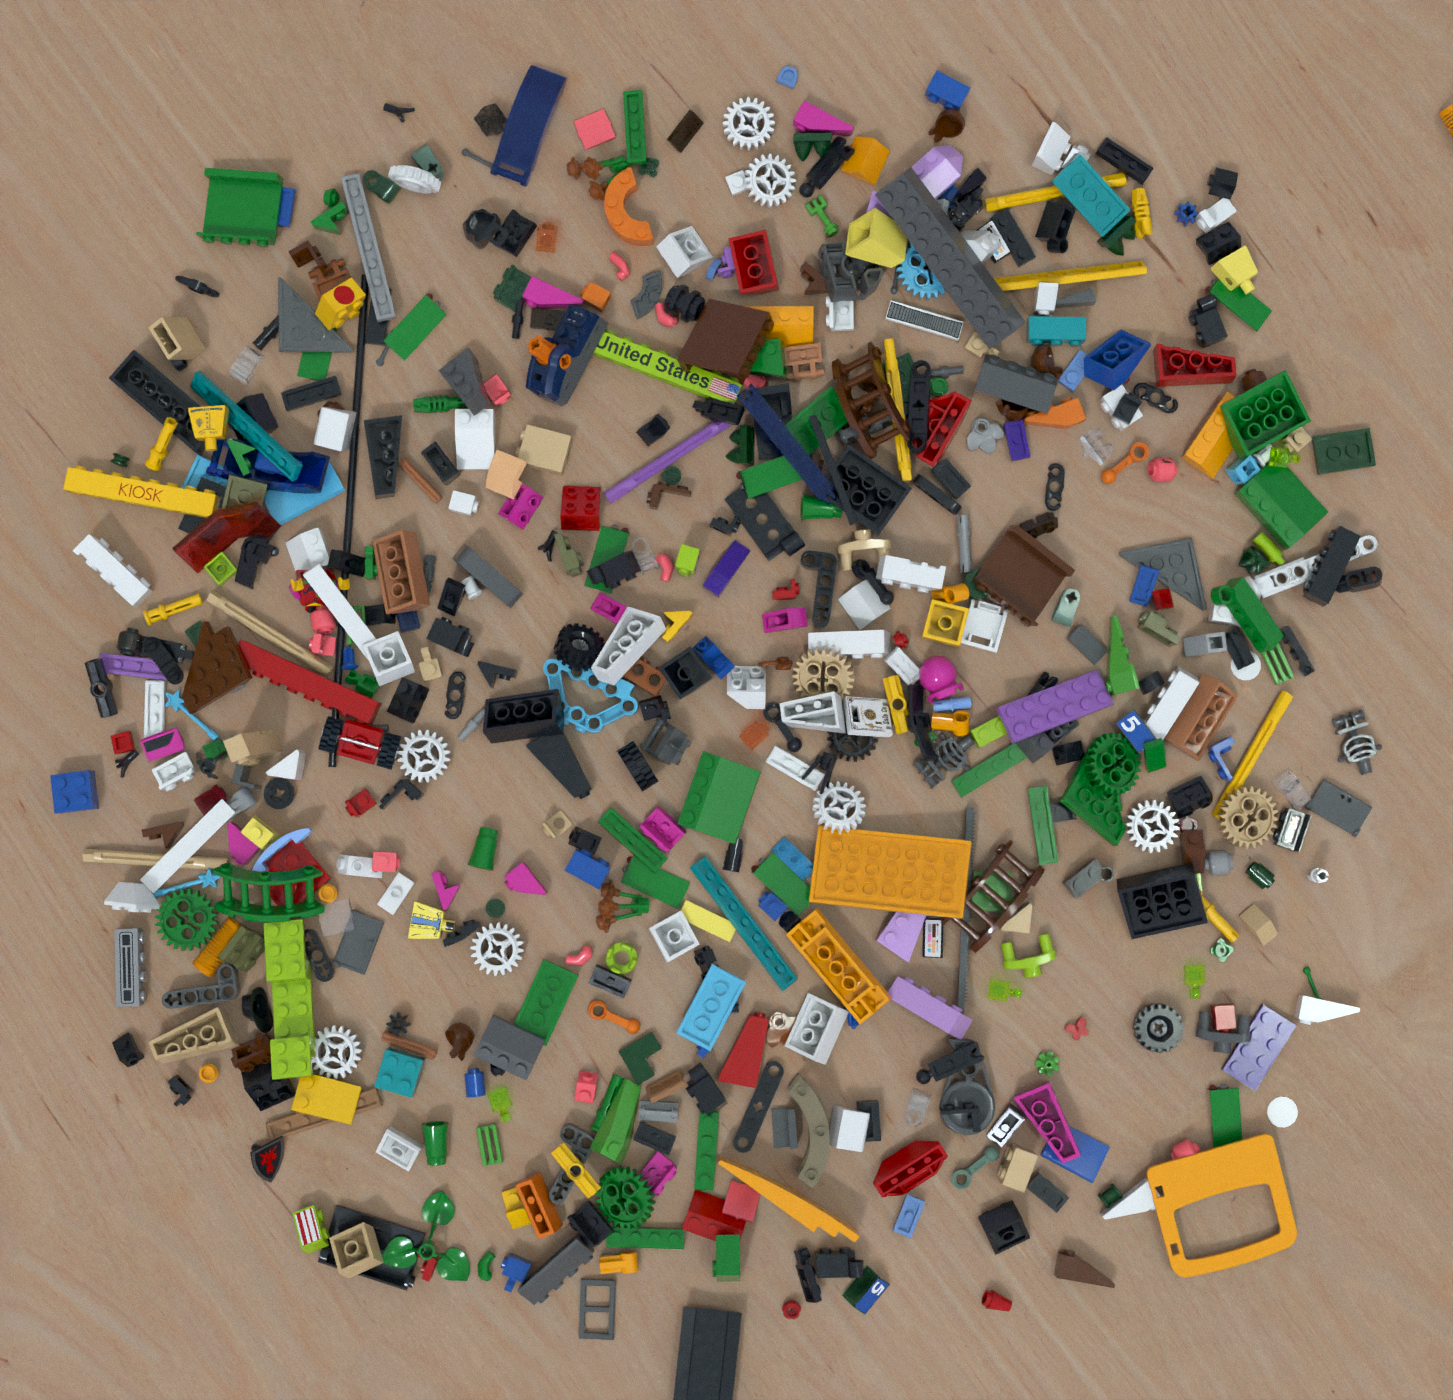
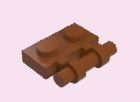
[308,258,351,301]

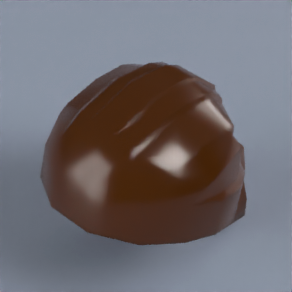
[929,109,965,143]
[1031,344,1063,379]
[995,399,1029,421]
[445,1023,474,1061]

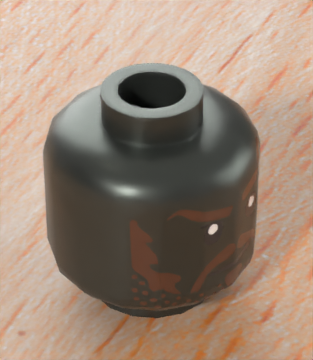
[117,628,144,657]

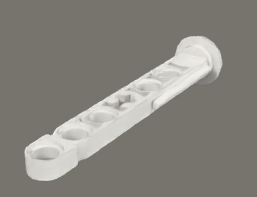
[1245,535,1378,600]

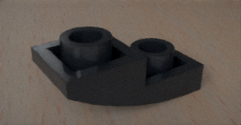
[443,919,481,947]

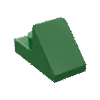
[310,201,349,235]
[226,439,256,476]

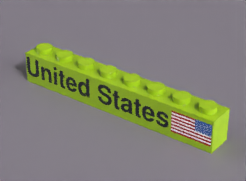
[592,330,742,404]

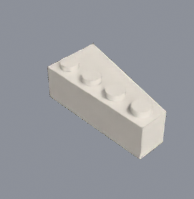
[808,630,891,659]

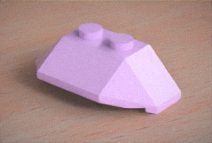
[912,145,963,200]

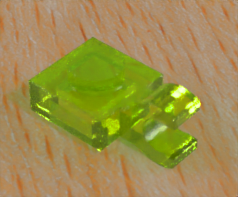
[1268,447,1301,468]
[1184,965,1205,999]
[987,979,1022,1002]
[487,1086,512,1123]

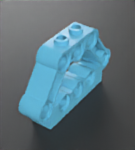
[543,659,639,734]

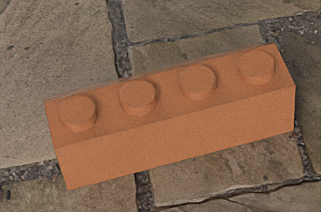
[372,530,430,614]
[1164,673,1238,761]

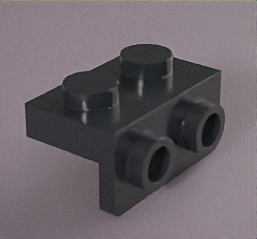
[493,209,537,257]
[1196,222,1242,265]
[387,677,429,723]
[567,1201,614,1248]

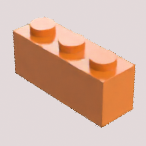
[515,1172,563,1239]

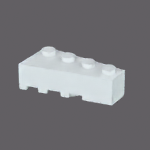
[73,534,153,608]
[591,607,666,685]
[1142,665,1200,740]

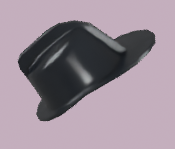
[242,987,273,1033]

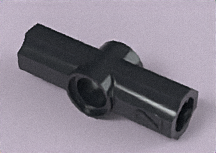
[85,658,118,718]

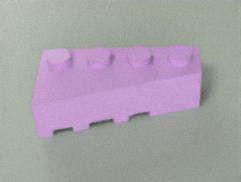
[875,912,926,963]
[888,976,973,1040]

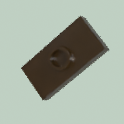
[667,110,704,153]
[530,308,566,330]

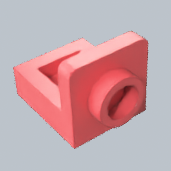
[483,373,511,405]
[309,633,336,656]
[372,852,400,872]
[574,1071,598,1104]

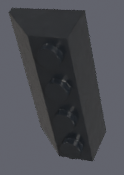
[483,689,564,744]

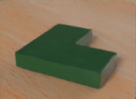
[619,1032,662,1085]

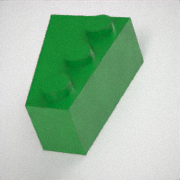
[712,1235,740,1282]

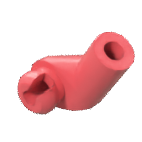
[609,252,629,281]
[655,303,678,327]
[656,554,674,582]
[566,946,592,965]

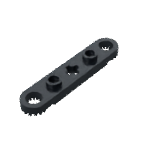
[907,360,931,454]
[733,1061,784,1153]

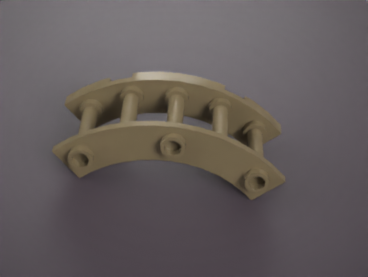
[787,1073,830,1189]

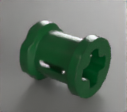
[1097,1183,1123,1209]

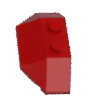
[913,391,972,467]
[873,1140,948,1197]

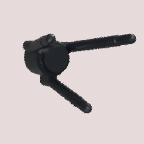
[196,751,227,779]
[802,752,838,794]

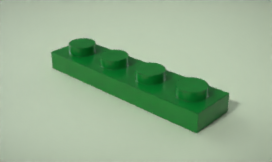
[623,90,647,166]
[951,743,1027,798]
[1027,786,1058,865]
[598,808,668,874]
[694,1111,719,1191]
[606,1226,684,1249]

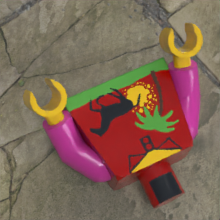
[289,569,350,613]

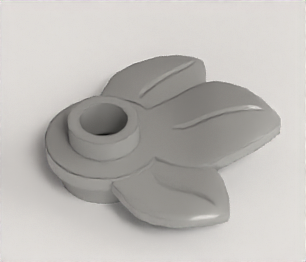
[967,418,1004,454]

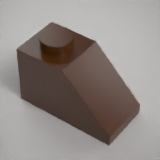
[1180,829,1205,874]

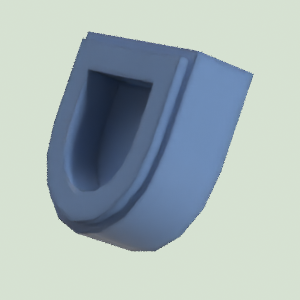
[776,66,798,89]
[706,258,722,281]

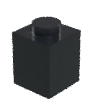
[1207,167,1238,199]

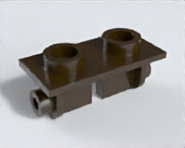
[1019,512,1058,539]

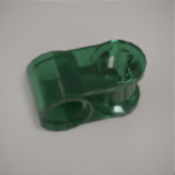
[363,170,401,204]

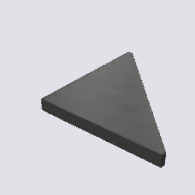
[278,277,353,353]
[1119,538,1207,611]

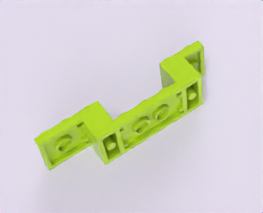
[263,919,316,1080]

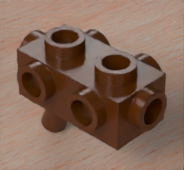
[231,1032,274,1072]

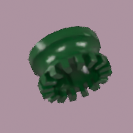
[110,453,130,468]

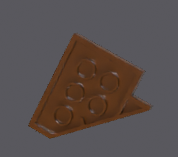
[182,621,253,714]

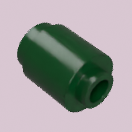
[1245,861,1275,889]

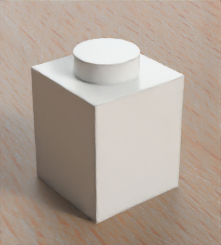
[448,490,479,517]

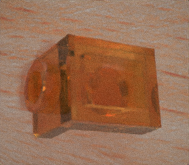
[536,222,558,253]

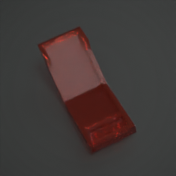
[172,502,281,573]

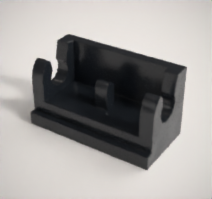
[856,1100,881,1142]

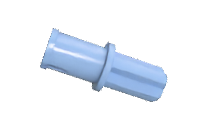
[933,697,972,713]

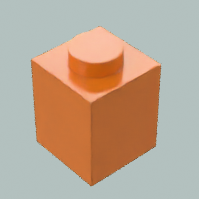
[580,282,612,313]

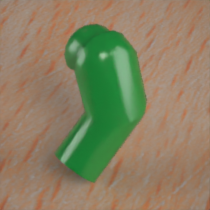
[477,1251,496,1281]

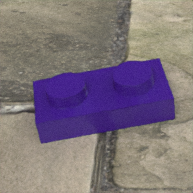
[1004,420,1030,462]

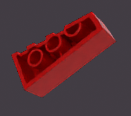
[1153,343,1237,387]

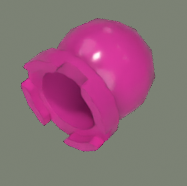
[918,655,964,704]

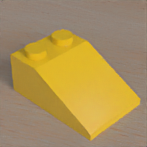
[291,1074,362,1125]

